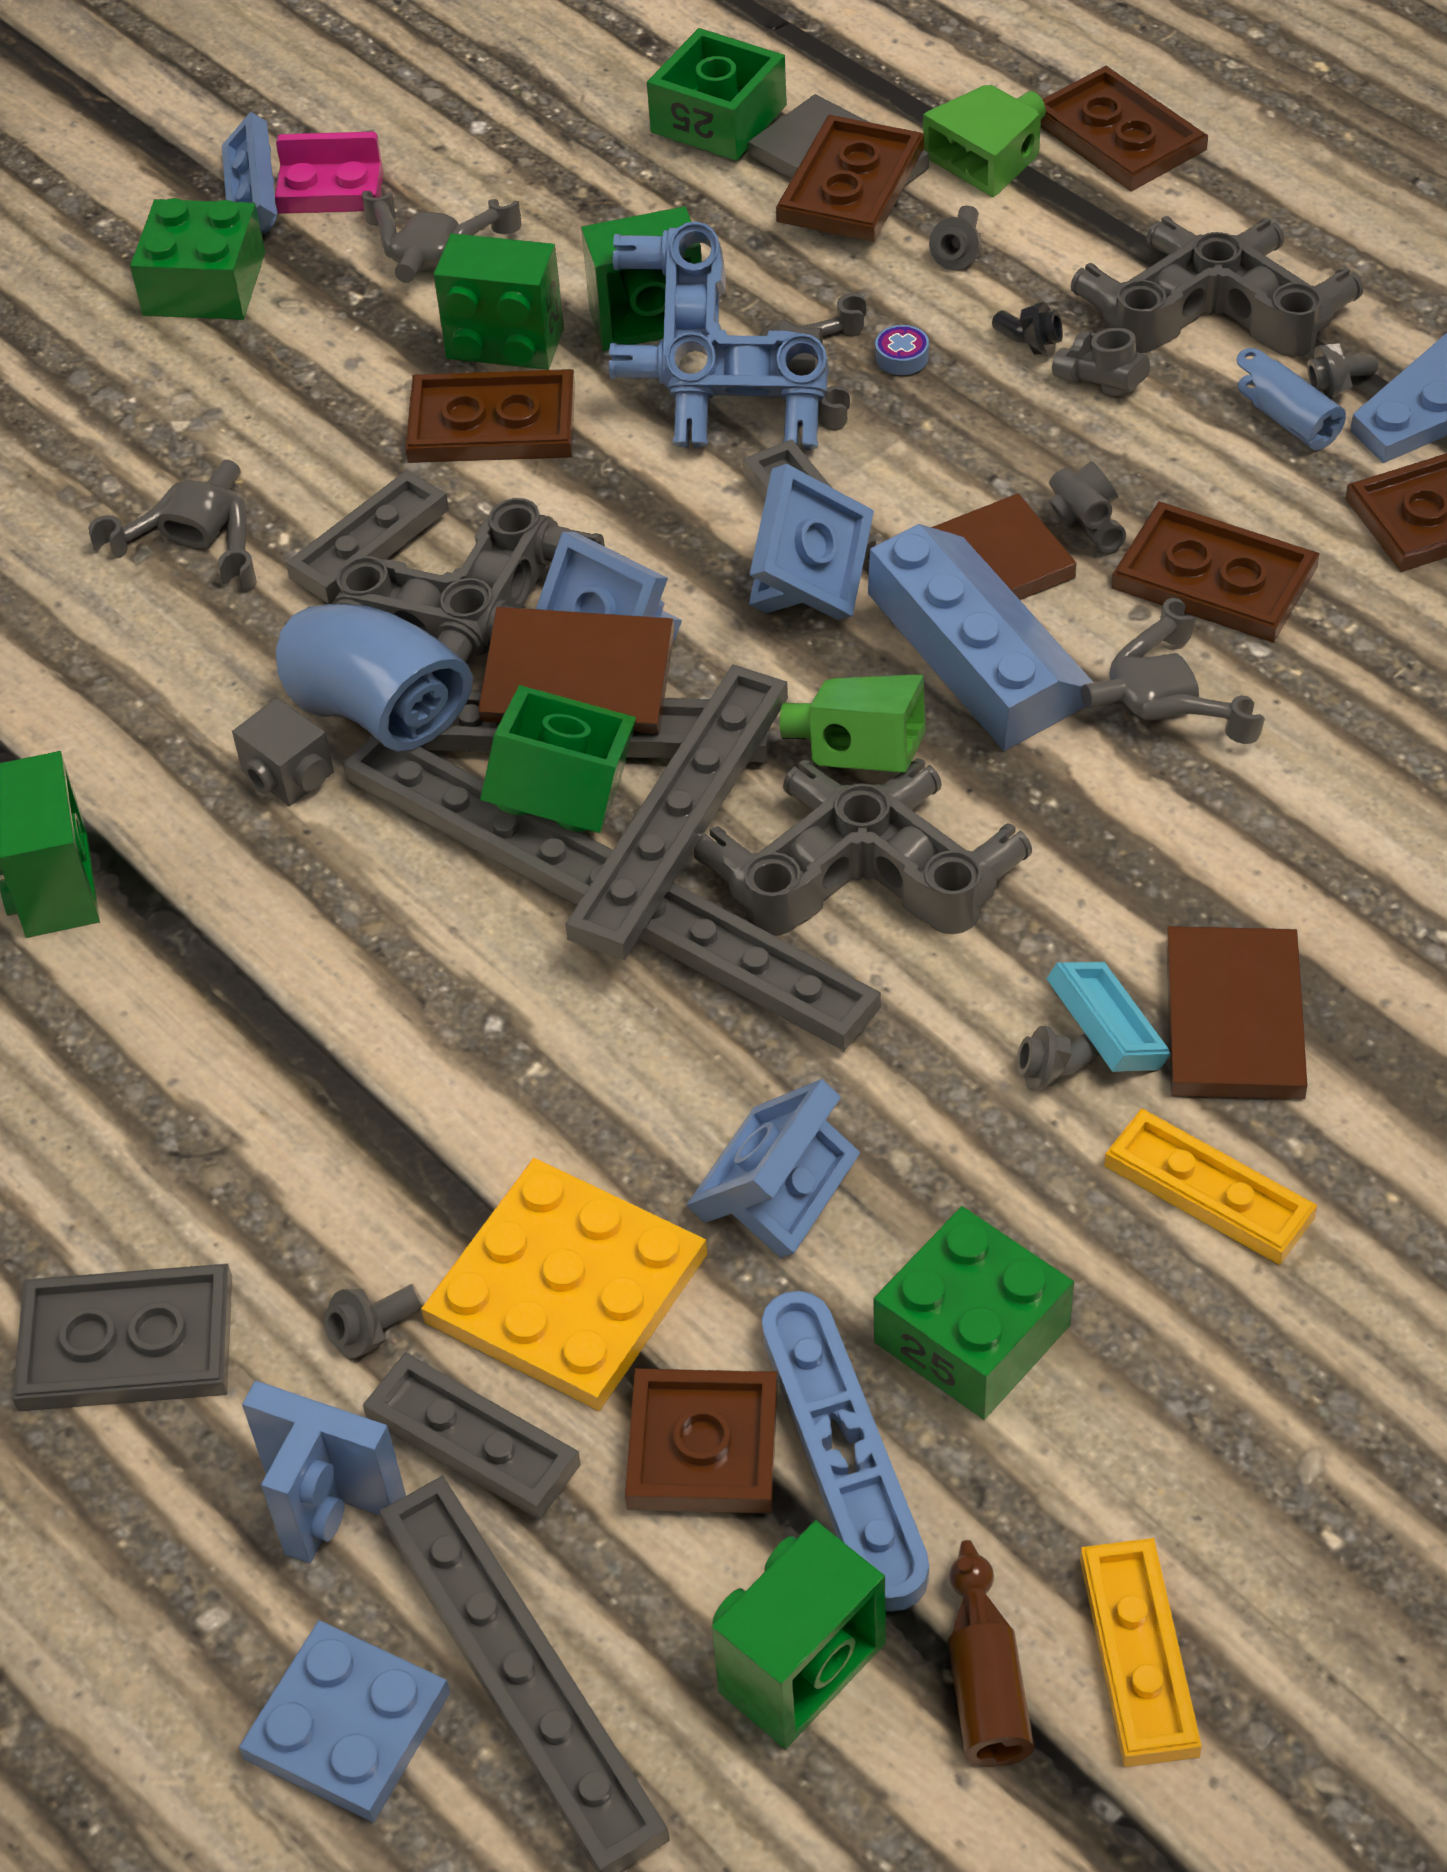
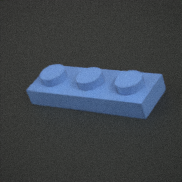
[221,112,277,235]

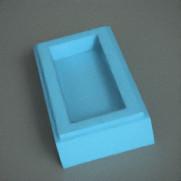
[1046,962,1171,1072]

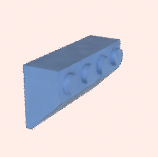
[868,524,1094,751]

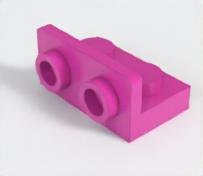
[275,131,384,214]

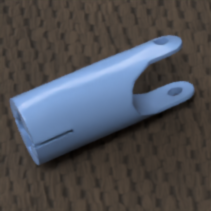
[1236,348,1346,451]

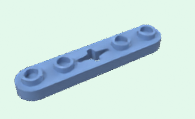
[762,1291,929,1611]

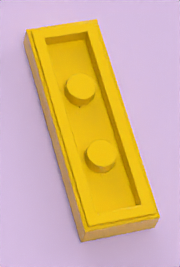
[1104,1108,1317,1265]
[1080,1538,1202,1768]

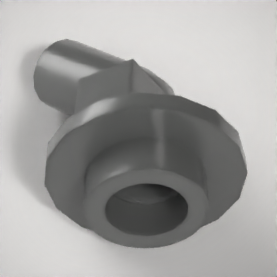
[929,205,982,270]
[1307,343,1379,399]
[1017,1026,1099,1091]
[324,1284,424,1358]

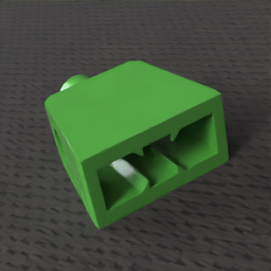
[923,85,1046,197]
[780,675,926,772]

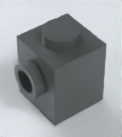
[232,697,334,806]

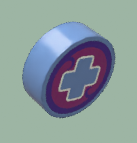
[875,325,929,375]

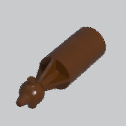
[948,1540,1034,1767]

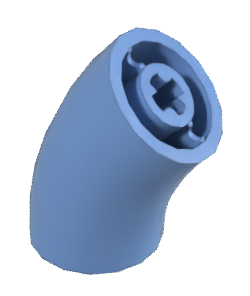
[276,604,473,751]

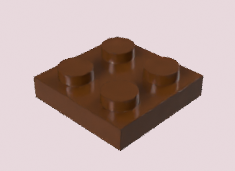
[625,1368,778,1513]

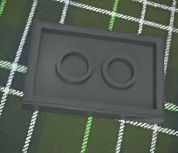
[748,94,929,185]
[13,1263,232,1411]

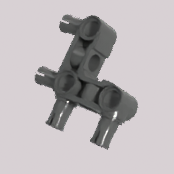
[1070,216,1363,357]
[332,498,605,663]
[694,758,1032,936]

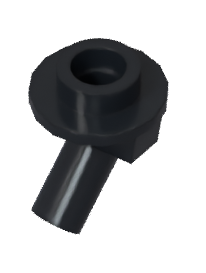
[992,301,1063,356]

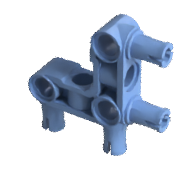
[609,221,829,450]

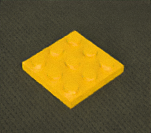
[421,1157,708,1412]

